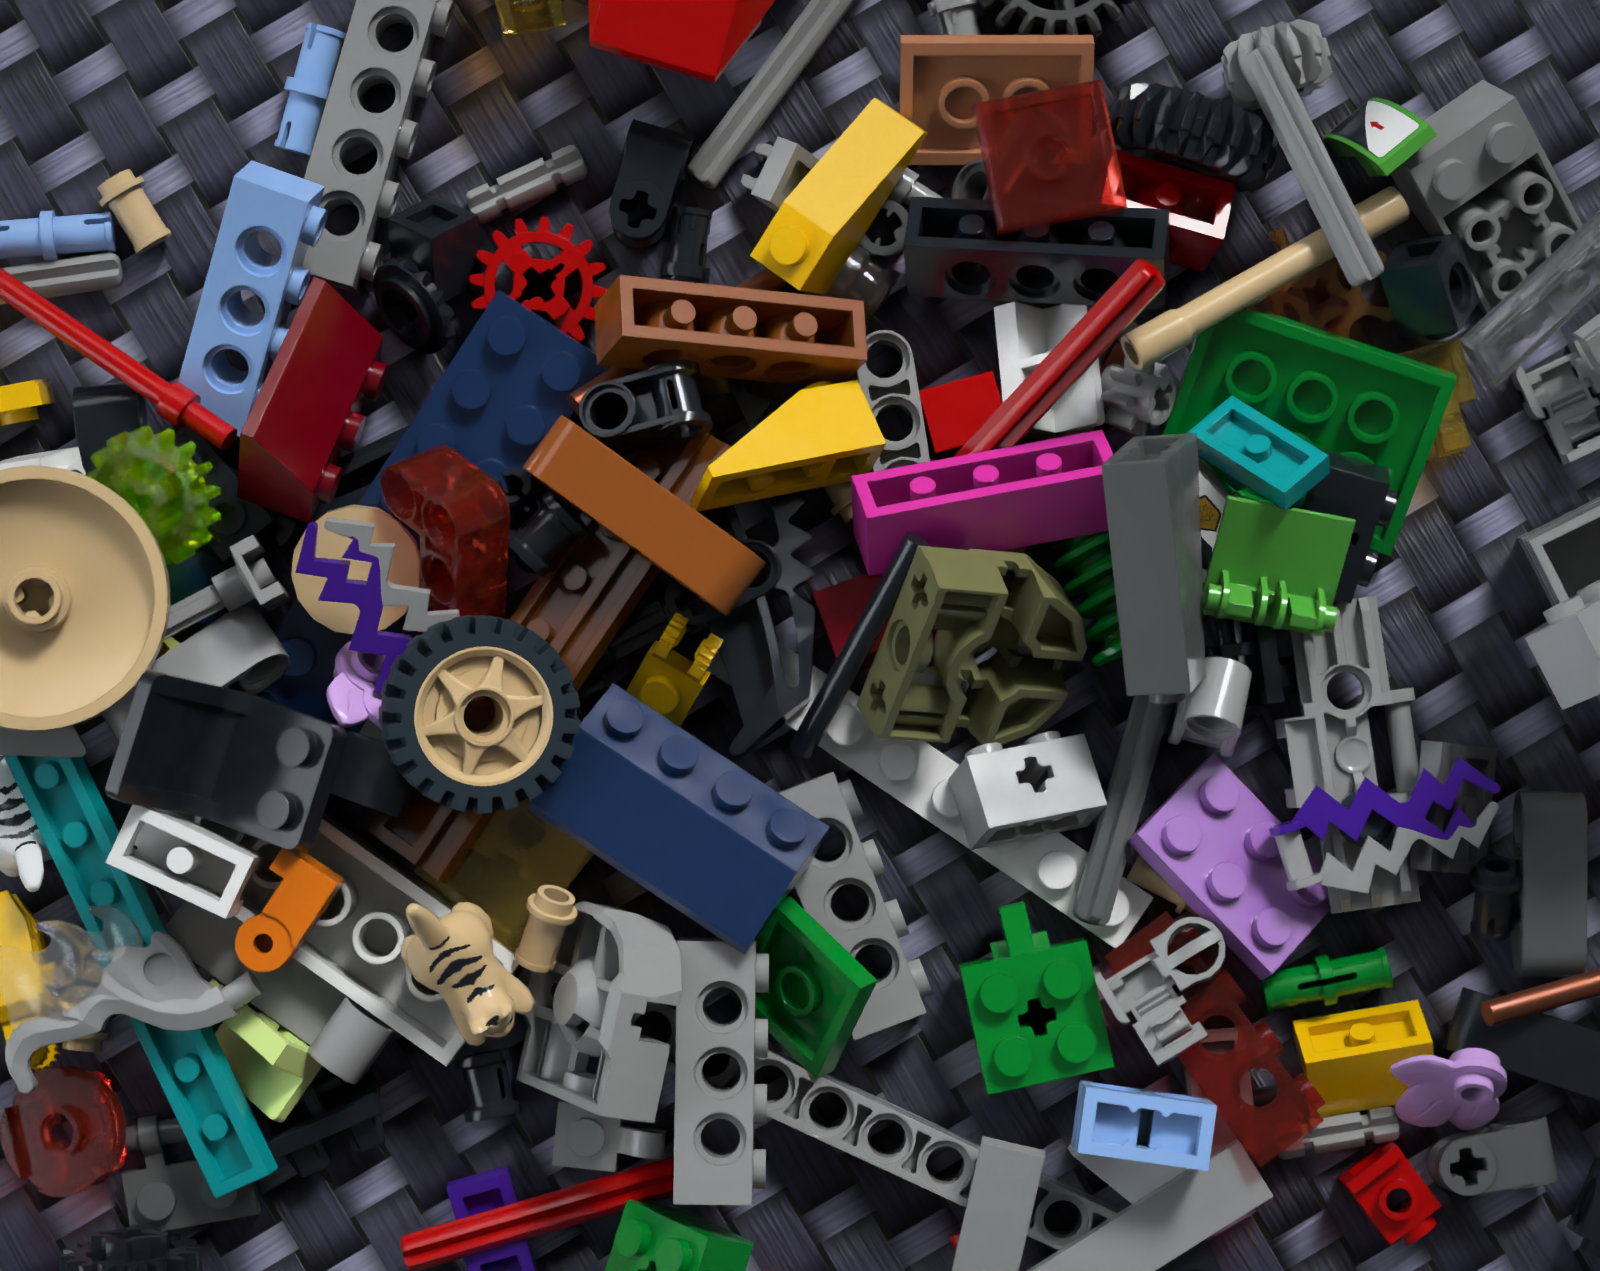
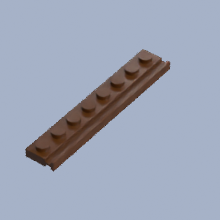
[366,432,731,885]

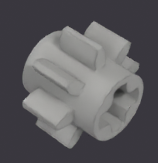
[1100,356,1176,436]

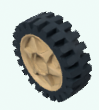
[379,615,580,814]

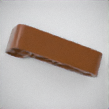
[522,415,766,616]

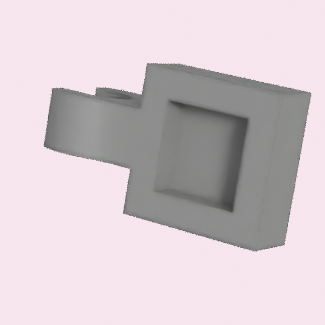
[552,1099,667,1172]

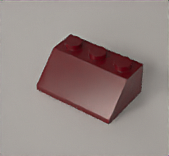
[237,276,389,523]

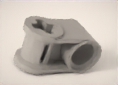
[1168,657,1252,758]

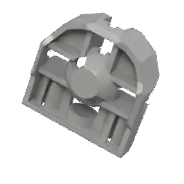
[516,901,682,1123]

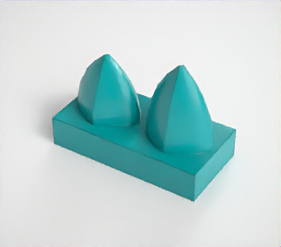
[1188,395,1330,511]

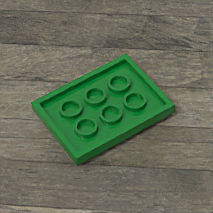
[1161,306,1457,556]

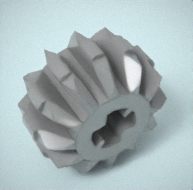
[1221,19,1333,110]

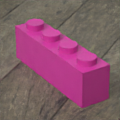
[851,430,1113,576]

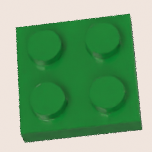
[731,896,878,1079]

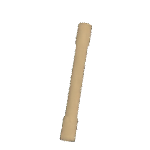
[1120,186,1409,370]

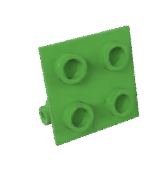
[1203,495,1356,637]

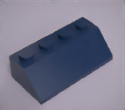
[528,683,830,955]

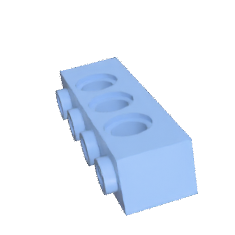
[178,160,328,437]

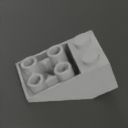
[1390,80,1596,321]

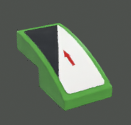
[1323,97,1437,176]

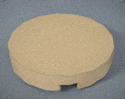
[291,504,422,634]

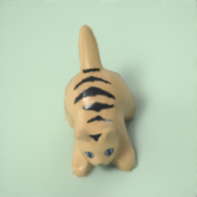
[401,902,535,1046]

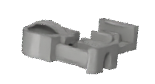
[1510,340,1600,465]
[1095,917,1225,1067]

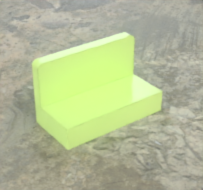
[209,978,322,1123]

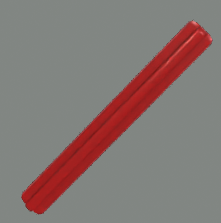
[953,259,1165,457]
[400,1156,674,1271]

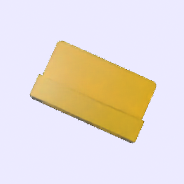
[1292,1000,1434,1119]

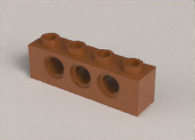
[594,275,868,386]

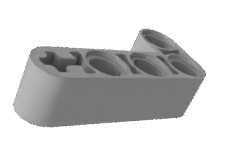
[164,900,396,1084]

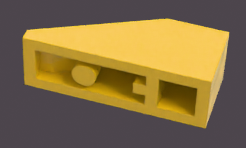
[750,98,928,295]
[690,380,886,512]

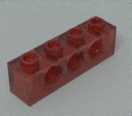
[1104,911,1326,1169]

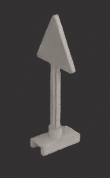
[0,535,291,758]

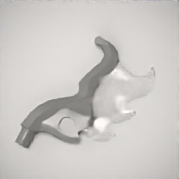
[0,905,263,1093]

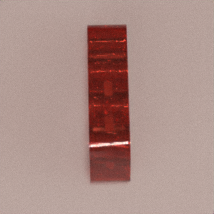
[380,444,510,635]

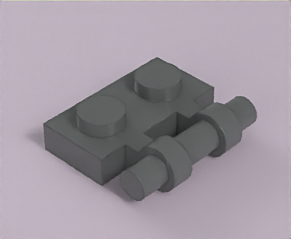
[114,1115,261,1232]

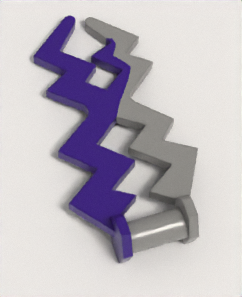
[295,518,460,693]
[1269,757,1500,894]

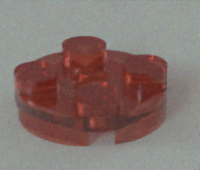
[0,1066,127,1197]

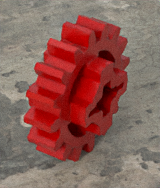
[469,216,607,342]

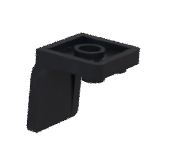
[105,670,347,852]

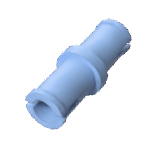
[274,22,346,156]
[0,210,116,261]

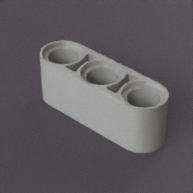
[856,330,930,472]
[101,605,291,742]

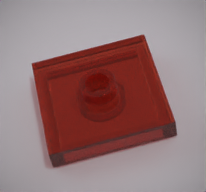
[972,79,1127,235]

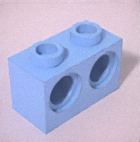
[1071,1080,1217,1171]

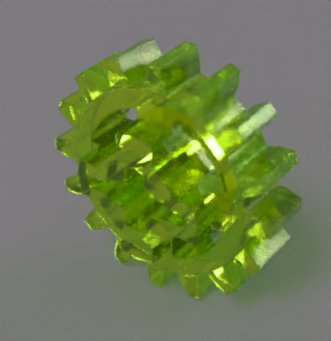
[85,425,221,565]

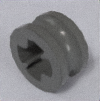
[858,199,908,260]

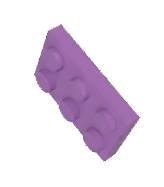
[1127,754,1330,980]

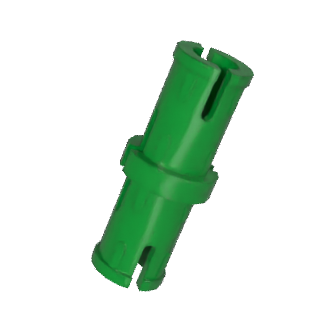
[1258,948,1393,1013]

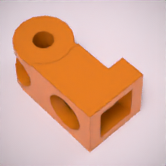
[235,848,346,972]

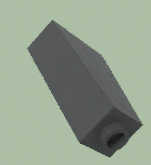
[1101,433,1206,704]

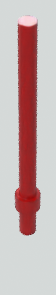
[0,268,238,451]

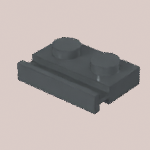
[1409,740,1497,874]

